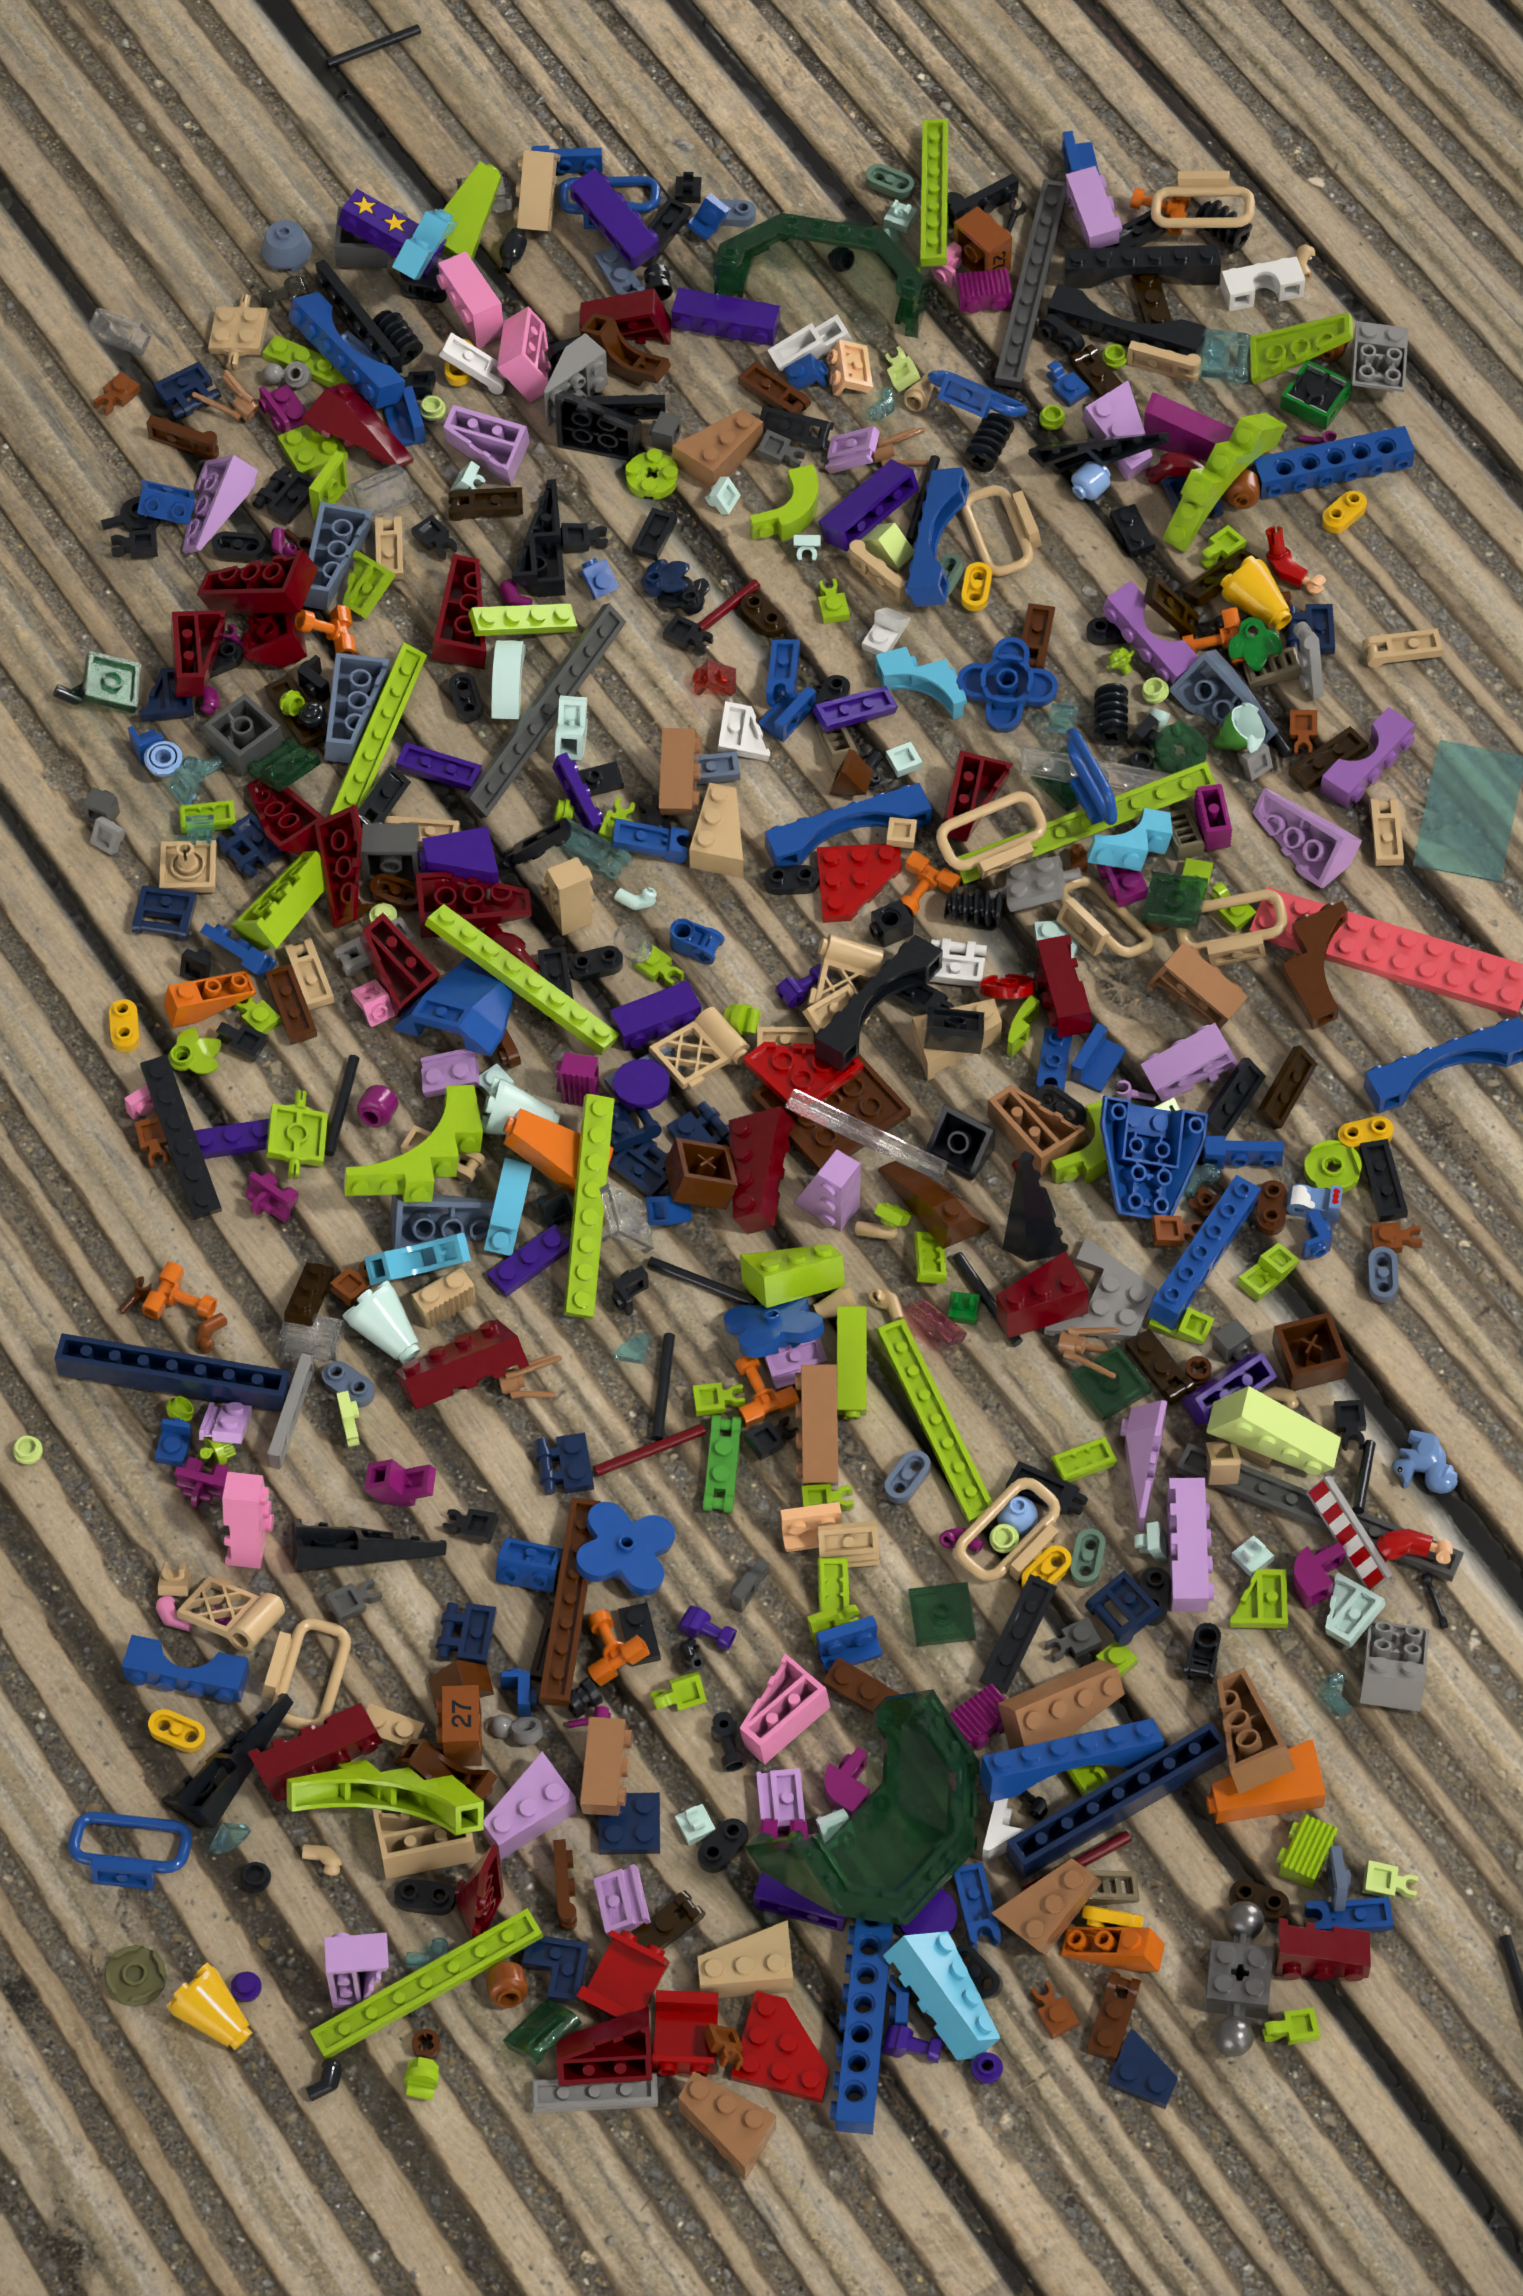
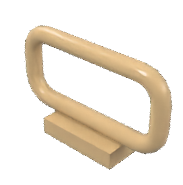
[1151,171,1255,228]
[961,485,1042,577]
[936,791,1047,880]
[1056,876,1154,958]
[1175,889,1287,966]
[954,1477,1061,1582]
[262,1618,351,1730]

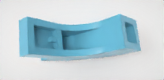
[484,1158,532,1256]
[364,1233,471,1285]

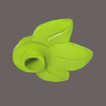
[168,1027,221,1075]

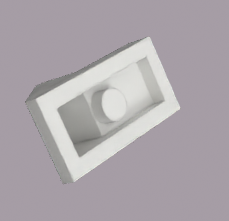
[862,607,911,655]
[982,1798,1025,1863]

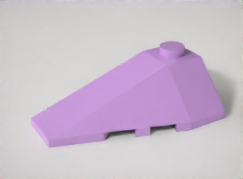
[182,455,258,554]
[1120,1400,1167,1532]

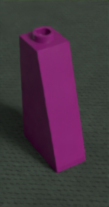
[1144,392,1234,462]

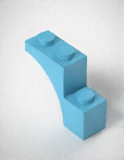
[392,209,458,280]
[875,647,967,719]
[1087,808,1173,871]

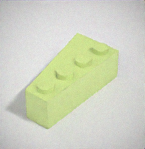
[1206,1386,1341,1476]

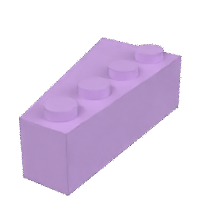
[1166,1478,1214,1612]

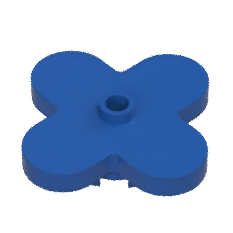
[957,637,1058,733]
[723,1297,825,1358]
[575,1502,675,1595]

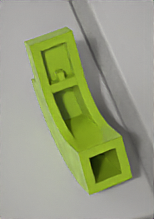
[750,464,819,542]
[1051,1100,1108,1184]

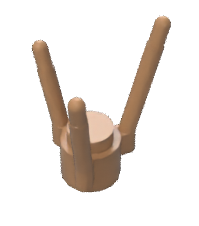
[192,370,260,421]
[872,428,929,466]
[1058,1326,1119,1379]
[499,1353,562,1399]

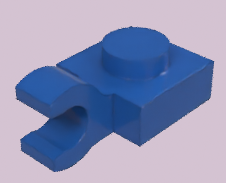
[1046,360,1090,407]
[888,1975,912,2027]

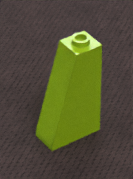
[443,161,501,261]
[837,1306,867,1420]

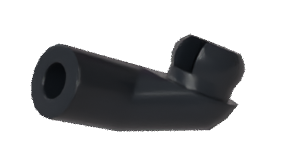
[305,2058,342,2101]

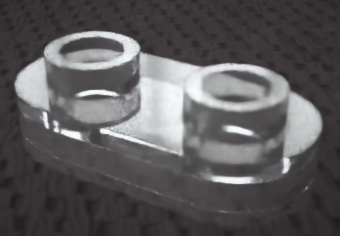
[612,923,652,964]

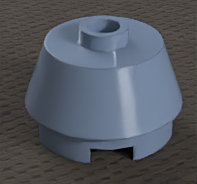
[261,220,312,272]

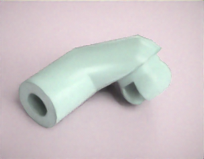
[614,887,657,910]

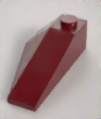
[301,383,414,468]
[242,612,307,667]
[247,771,325,854]
[314,805,362,929]
[415,871,532,938]
[454,1845,504,1940]

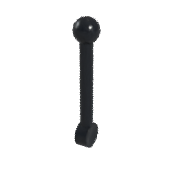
[1421,1573,1448,1629]

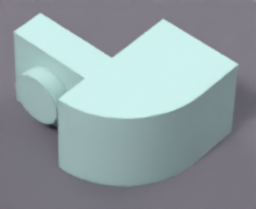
[555,695,588,760]

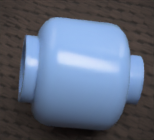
[1071,461,1111,500]

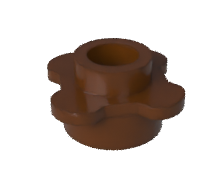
[1188,1186,1222,1217]

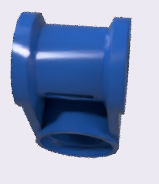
[669,918,725,965]

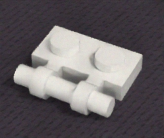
[929,938,987,987]

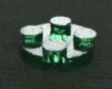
[1152,721,1208,776]

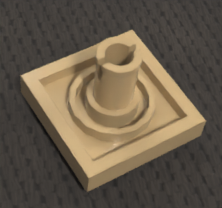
[159,840,217,893]

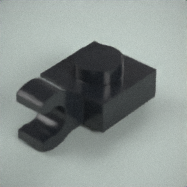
[216,1022,268,1062]

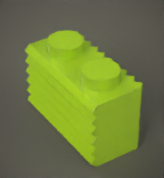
[1276,1814,1338,1890]

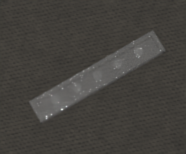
[1020,745,1182,805]
[785,1089,948,1182]

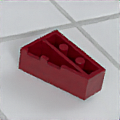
[1034,934,1091,1038]
[1274,1918,1371,1981]
[556,2007,652,2086]

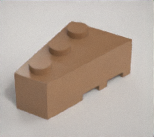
[672,409,763,489]
[659,728,702,816]
[1147,942,1248,1029]
[987,1085,1086,1175]
[580,1717,632,1816]
[992,1858,1102,1955]
[678,2071,776,2180]

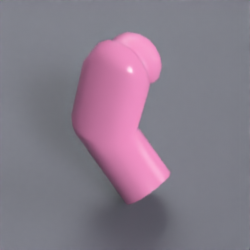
[156,1596,193,1632]

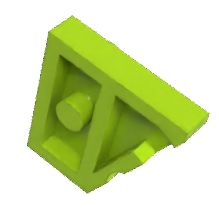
[1229,1569,1288,1629]

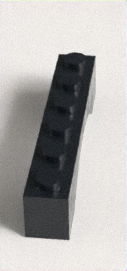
[1063,245,1221,289]
[1047,284,1206,356]
[814,934,943,1072]

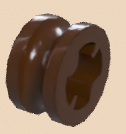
[1185,1356,1212,1386]
[412,2029,441,2060]

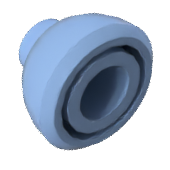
[144,741,182,777]
[997,1496,1038,1536]

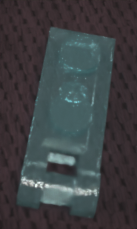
[559,819,632,880]

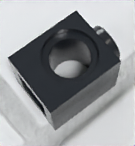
[869,899,914,948]

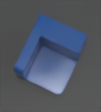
[128,726,164,765]
[645,1193,692,1226]

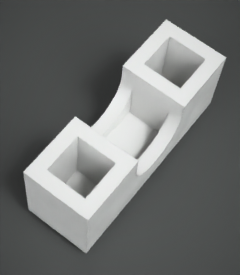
[1220,256,1306,311]

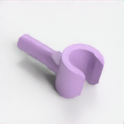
[1116,1080,1156,1102]

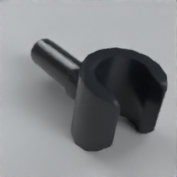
[1006,199,1027,233]
[1021,1790,1048,1821]

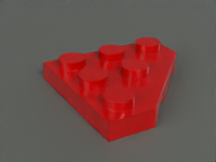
[817,843,902,923]
[743,1042,864,1118]
[731,1991,830,2103]

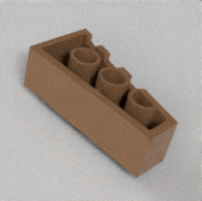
[795,1364,838,1486]
[998,1659,1125,1750]
[1217,1668,1295,1794]

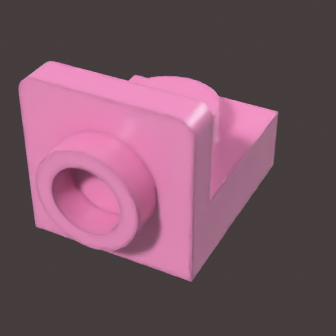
[933,242,962,289]
[351,979,395,1027]
[124,1085,154,1120]

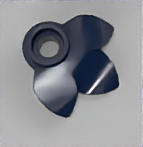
[641,559,690,596]

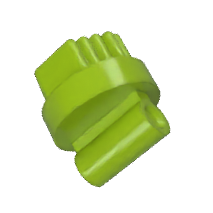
[723,1003,761,1036]
[196,1437,236,1465]
[403,2057,439,2101]

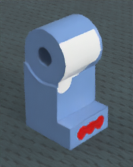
[1286,1184,1343,1223]

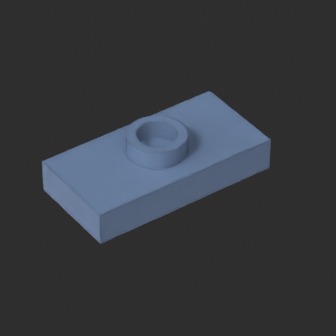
[1326,1846,1351,1911]

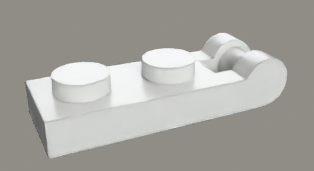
[438,333,508,395]

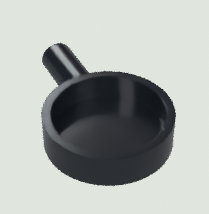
[101,496,161,532]

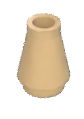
[904,375,935,412]
[813,1287,857,1319]

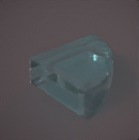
[616,1334,650,1364]
[210,1823,251,1854]

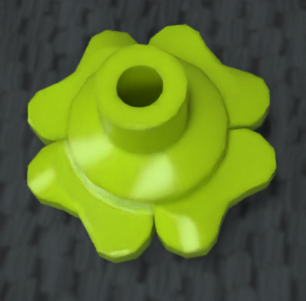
[1106,647,1135,676]

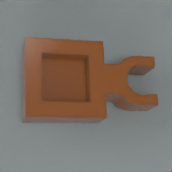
[94,372,141,416]
[1290,710,1318,757]
[134,1116,169,1169]
[1151,1215,1202,1247]
[1370,1222,1422,1253]
[329,1260,370,1306]
[1031,1980,1080,2040]
[703,2023,744,2071]

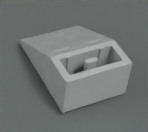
[1350,321,1409,392]
[544,333,608,426]
[1360,1621,1429,1712]

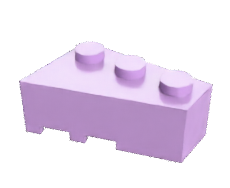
[443,405,530,486]
[1141,1023,1238,1102]
[483,1751,577,1860]
[324,1933,389,2008]

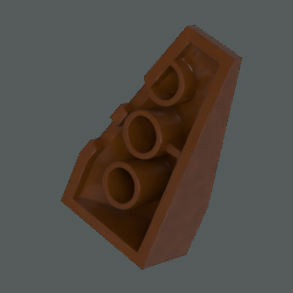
[878,1158,990,1249]

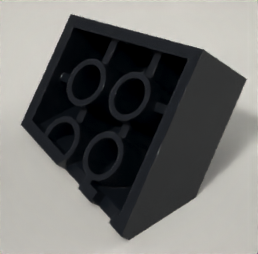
[555,390,642,461]

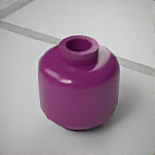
[357,1085,399,1127]

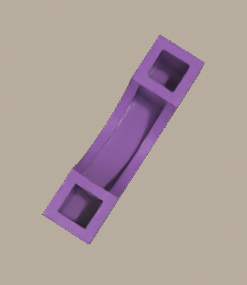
[1102,581,1199,687]
[1320,707,1415,809]

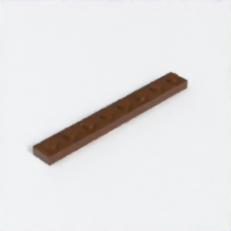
[539,1497,601,1707]

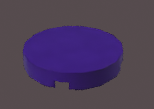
[613,1059,670,1110]
[896,1884,958,1936]

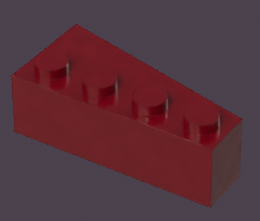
[197,549,318,614]
[431,554,487,670]
[729,1106,795,1234]
[395,1319,529,1410]
[248,1703,383,1802]

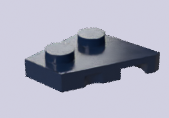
[1108,2029,1178,2110]

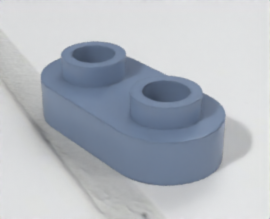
[718,199,756,227]
[1367,1246,1399,1303]
[322,1361,375,1408]
[884,1450,930,1504]

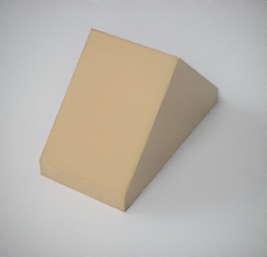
[1206,1441,1241,1485]

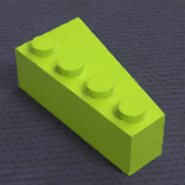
[231,851,327,950]

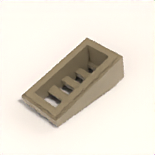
[1242,646,1302,688]
[816,723,858,772]
[1170,808,1205,861]
[1085,1870,1140,1906]

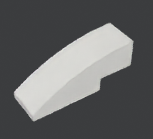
[768,314,854,371]

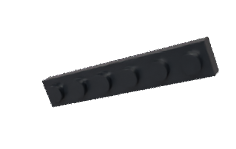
[315,259,402,374]
[140,1054,222,1220]

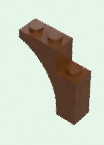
[1282,900,1348,1030]

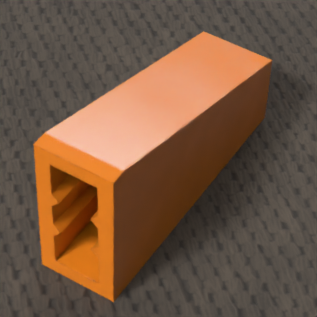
[503,1108,614,1197]
[1206,1740,1326,1824]

